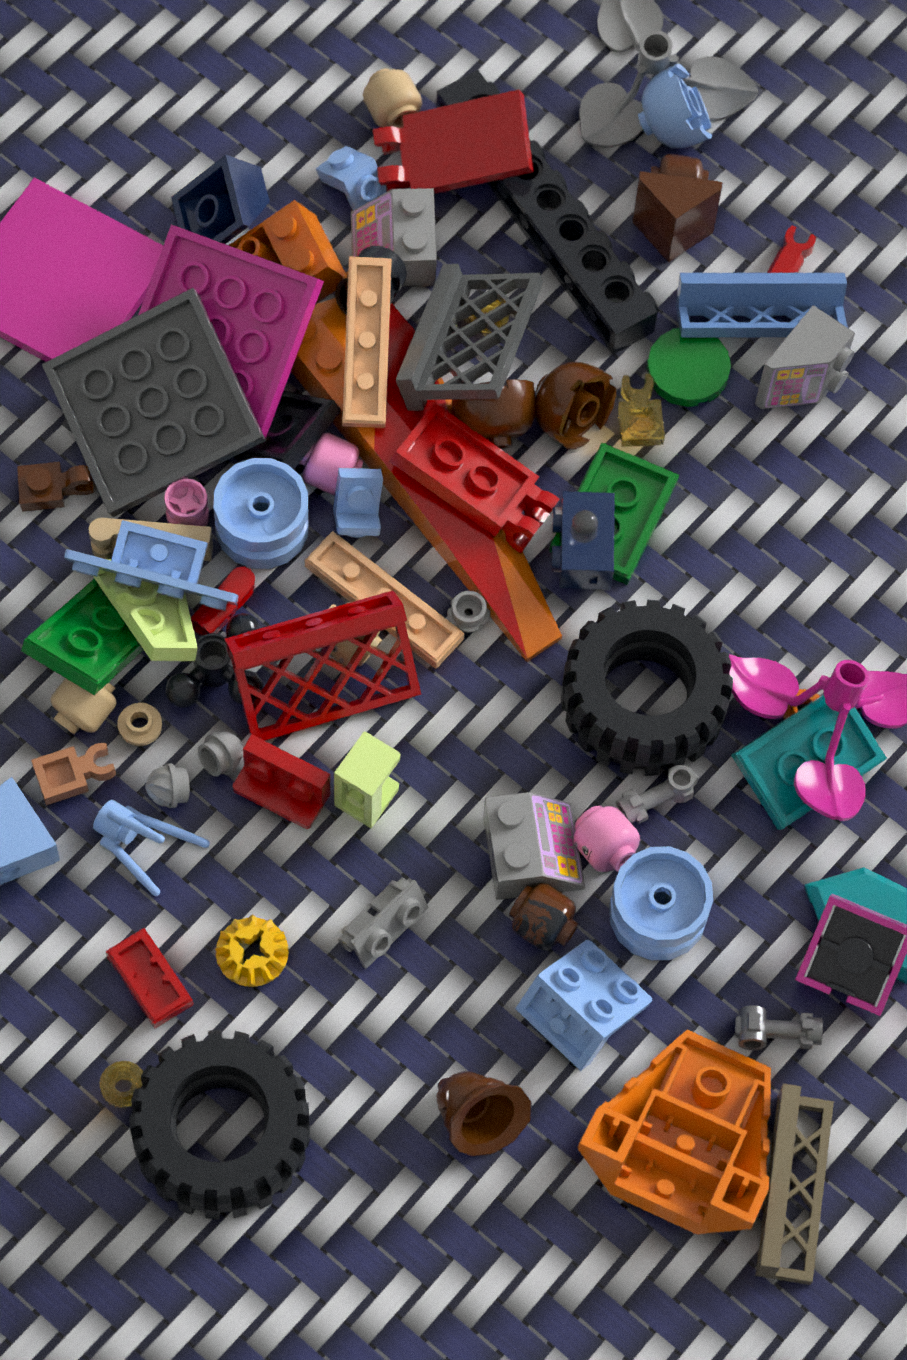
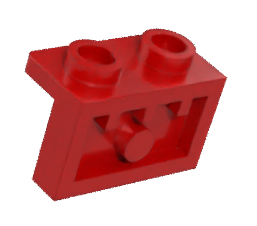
[233,734,331,829]

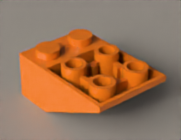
[228,200,346,303]

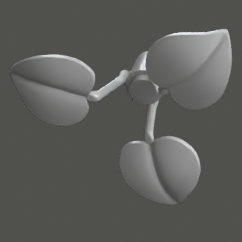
[579,0,758,147]

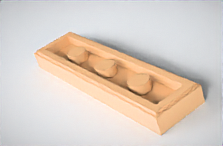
[342,257,392,428]
[304,531,465,669]

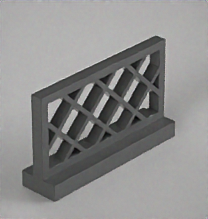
[396,264,543,411]

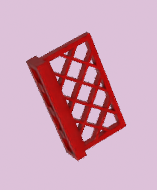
[224,590,421,741]

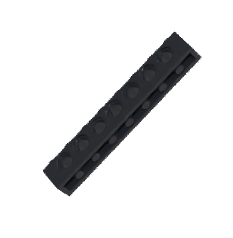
[436,70,658,355]

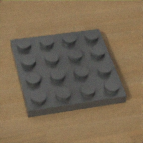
[42,288,266,517]

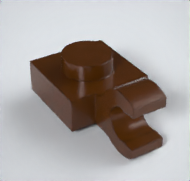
[17,462,94,512]

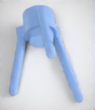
[93,800,210,896]

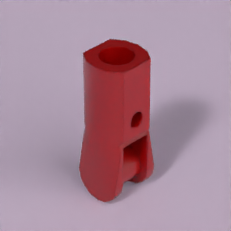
[191,567,255,636]

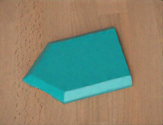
[804,867,907,984]

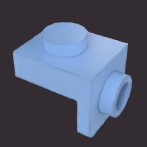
[316,146,387,210]

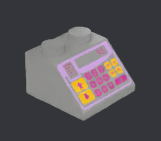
[351,189,437,286]
[755,305,855,409]
[483,792,585,900]

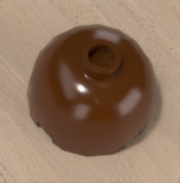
[535,362,617,449]
[452,379,536,449]

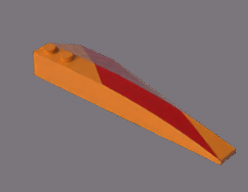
[291,298,562,662]

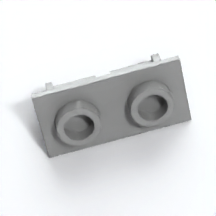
[338,878,429,969]

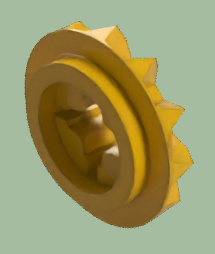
[215,914,289,987]

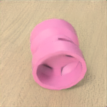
[164,478,209,526]

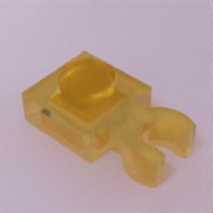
[617,374,665,447]

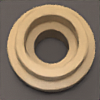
[118,703,162,746]

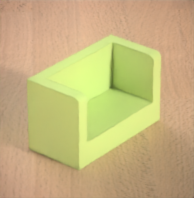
[334,731,400,829]

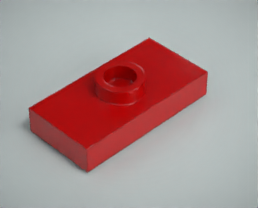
[106,927,194,1029]

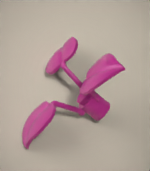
[729,654,907,821]

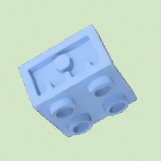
[515,940,652,1071]

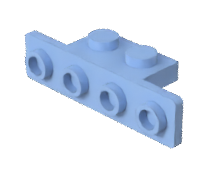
[64,520,239,611]

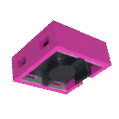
[795,894,907,1016]

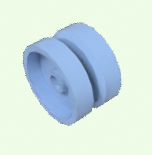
[213,458,309,569]
[609,846,713,961]

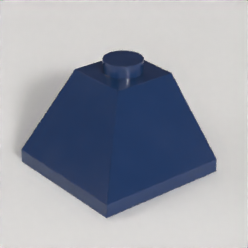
[171,155,270,244]

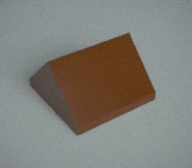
[632,171,723,262]

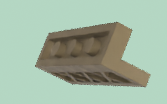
[755,1083,834,1285]

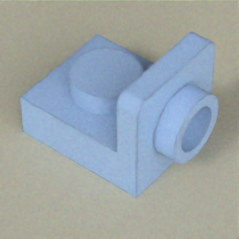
[333,468,383,538]

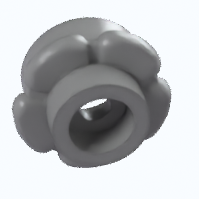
[447,591,490,633]

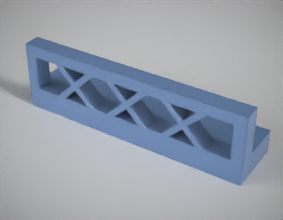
[676,273,848,337]

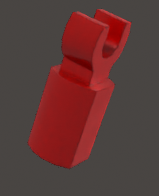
[766,225,816,273]

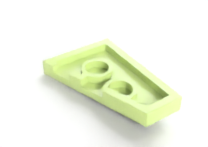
[93,559,198,661]

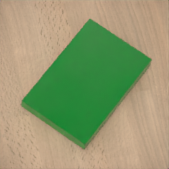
[549,443,679,585]
[21,578,144,696]

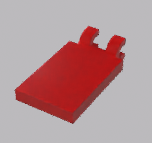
[373,89,533,194]
[390,403,560,554]

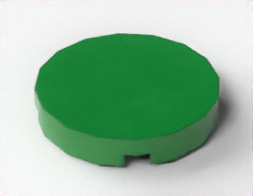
[646,328,731,407]

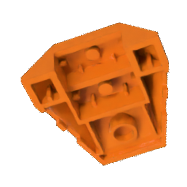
[578,1030,771,1234]

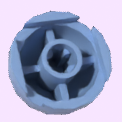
[638,64,712,148]

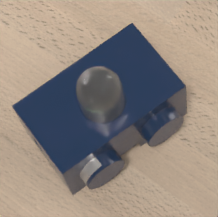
[551,491,615,590]

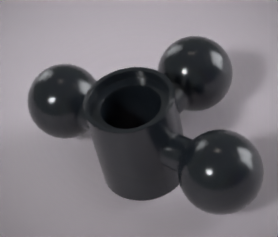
[166,613,263,708]

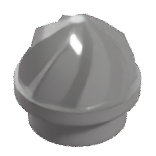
[198,732,243,776]
[145,763,190,808]

